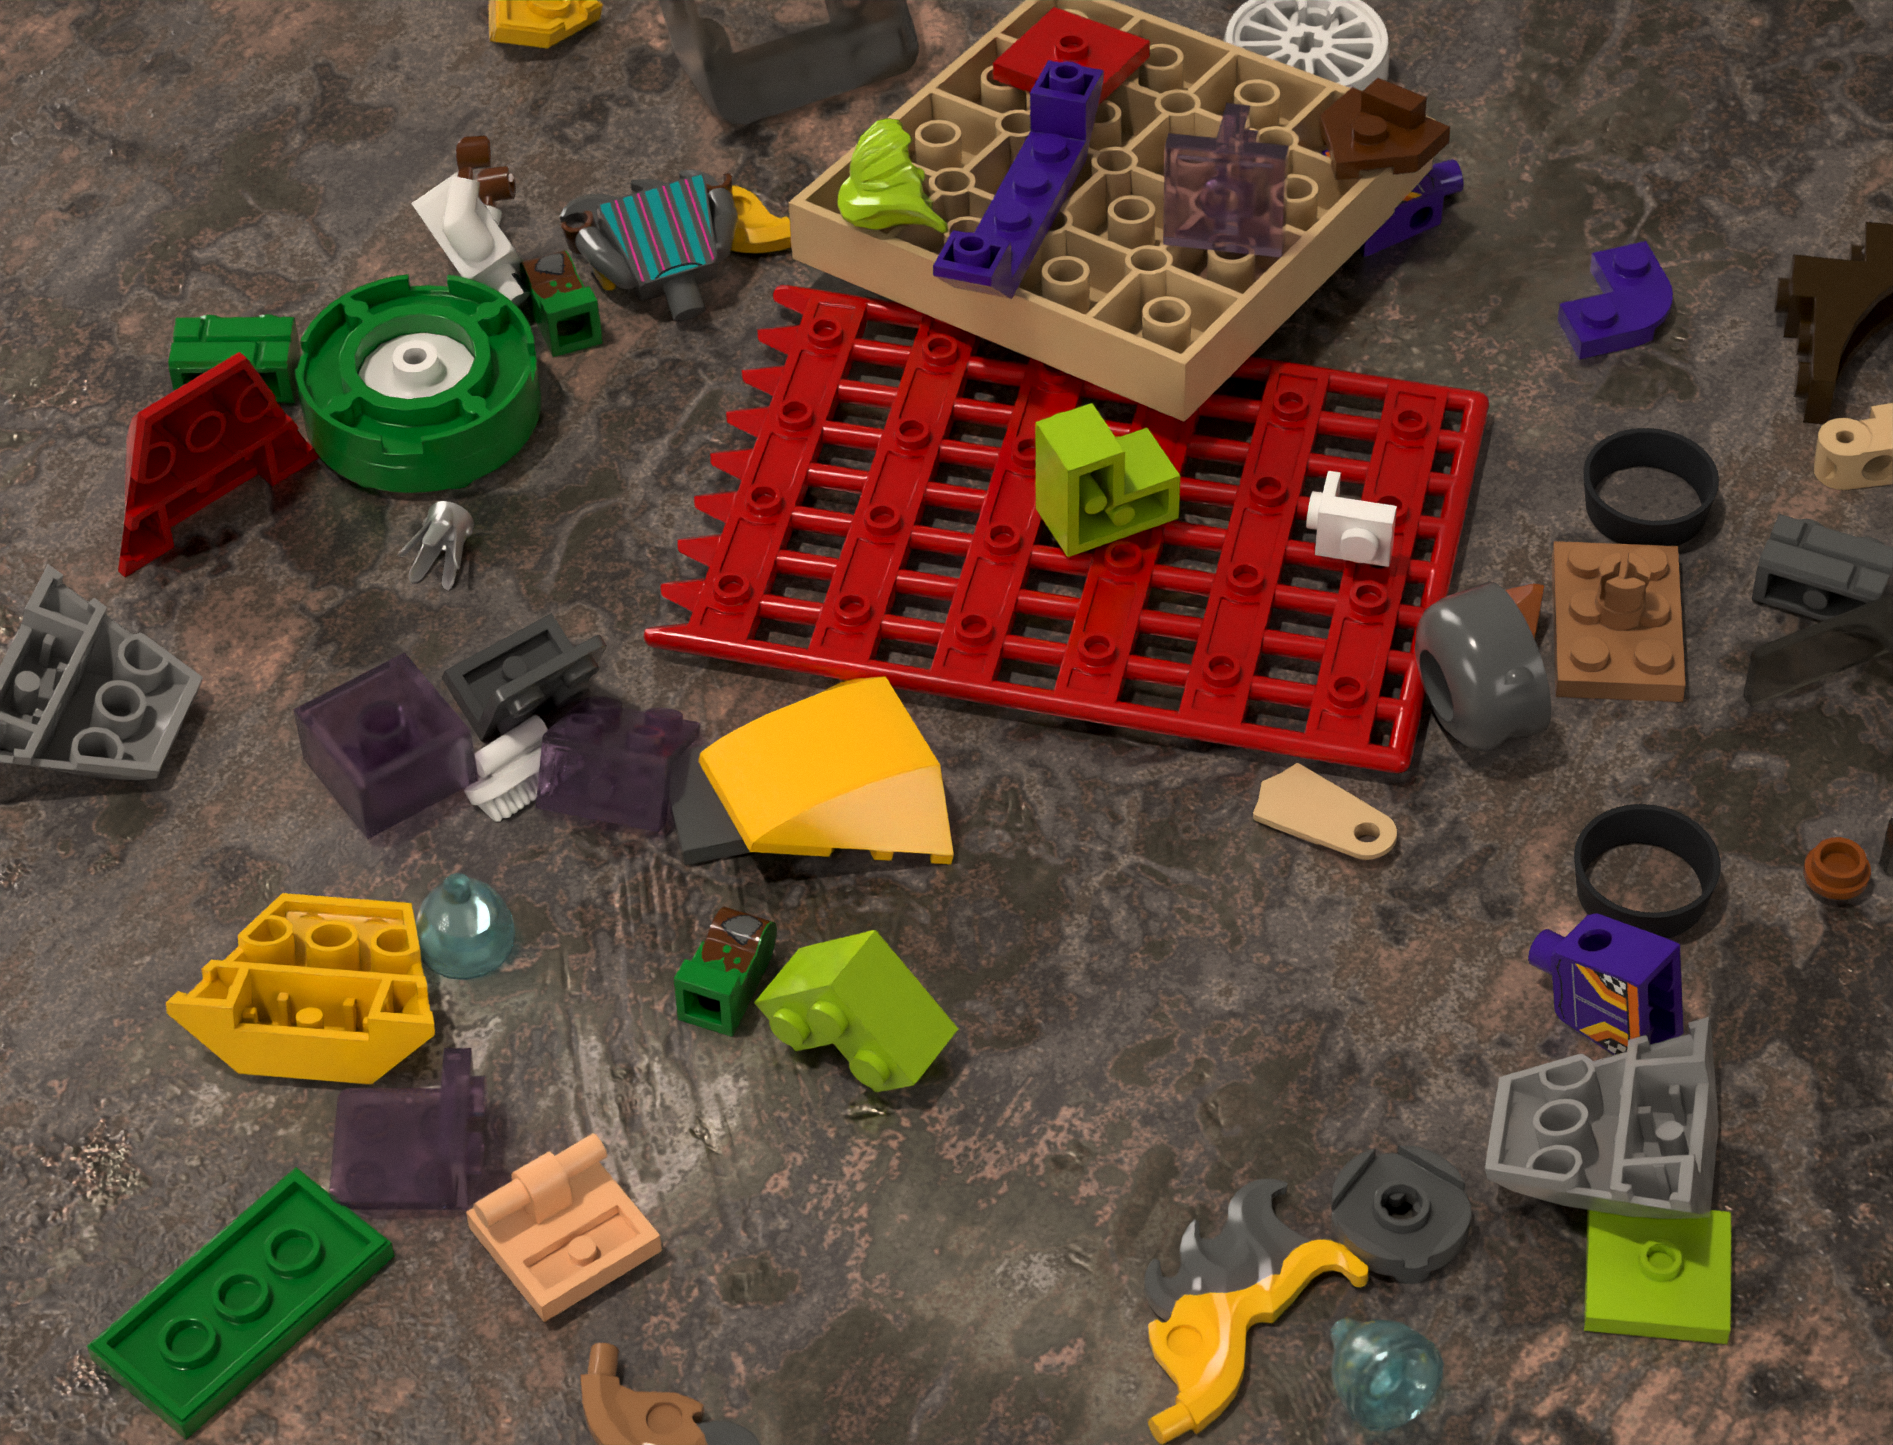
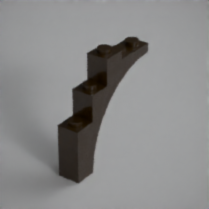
[1774,222,1893,425]

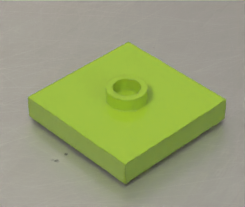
[1584,1210,1731,1344]

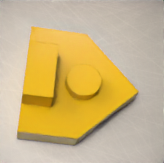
[488,0,603,48]

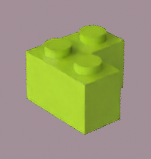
[1035,403,1180,557]
[754,930,958,1093]

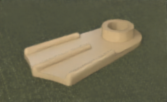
[1253,763,1397,860]

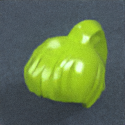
[837,118,949,233]

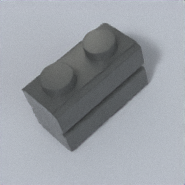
[1751,514,1893,636]

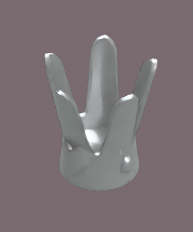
[397,501,474,591]

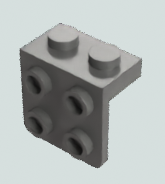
[442,613,607,741]

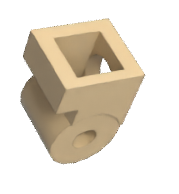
[1814,403,1893,490]

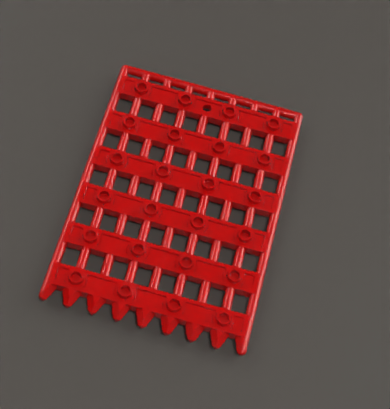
[643,285,1489,774]

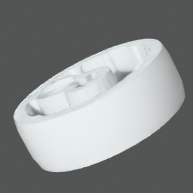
[1223,0,1390,91]

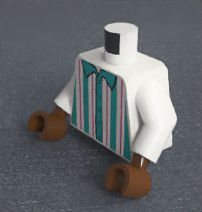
[411,135,530,306]

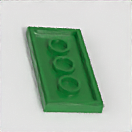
[87,1167,394,1440]

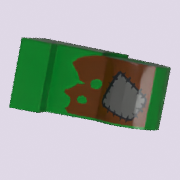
[519,250,603,357]
[674,907,777,1037]

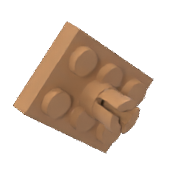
[1552,541,1686,702]

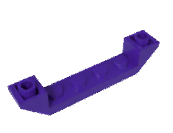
[933,60,1104,299]

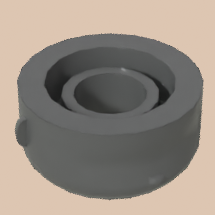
[1415,581,1551,752]

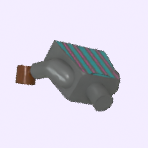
[560,172,739,321]

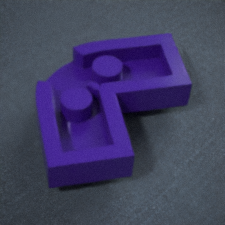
[1557,241,1673,360]

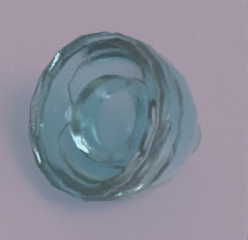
[416,873,516,980]
[1330,1318,1444,1431]

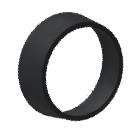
[1583,428,1719,546]
[1574,804,1721,939]

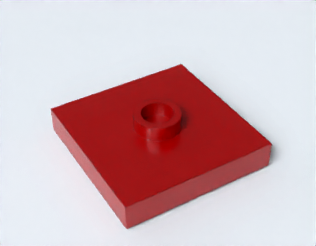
[993,7,1150,106]

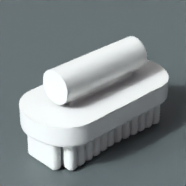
[464,715,584,822]

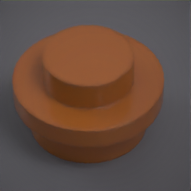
[1803,837,1871,900]

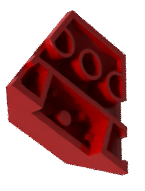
[118,352,320,578]

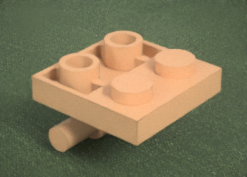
[466,1133,662,1322]

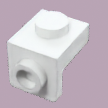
[1306,471,1397,567]

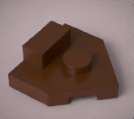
[1319,78,1450,180]

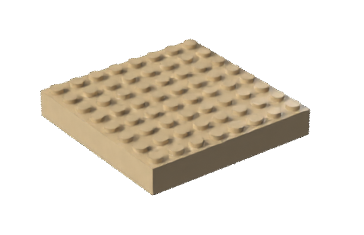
[789,0,1436,422]

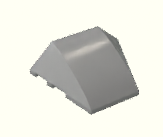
[0,564,203,780]
[1485,1017,1719,1219]

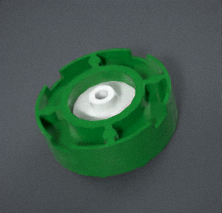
[295,274,541,493]

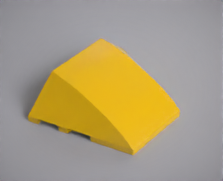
[698,676,954,865]
[166,893,435,1085]

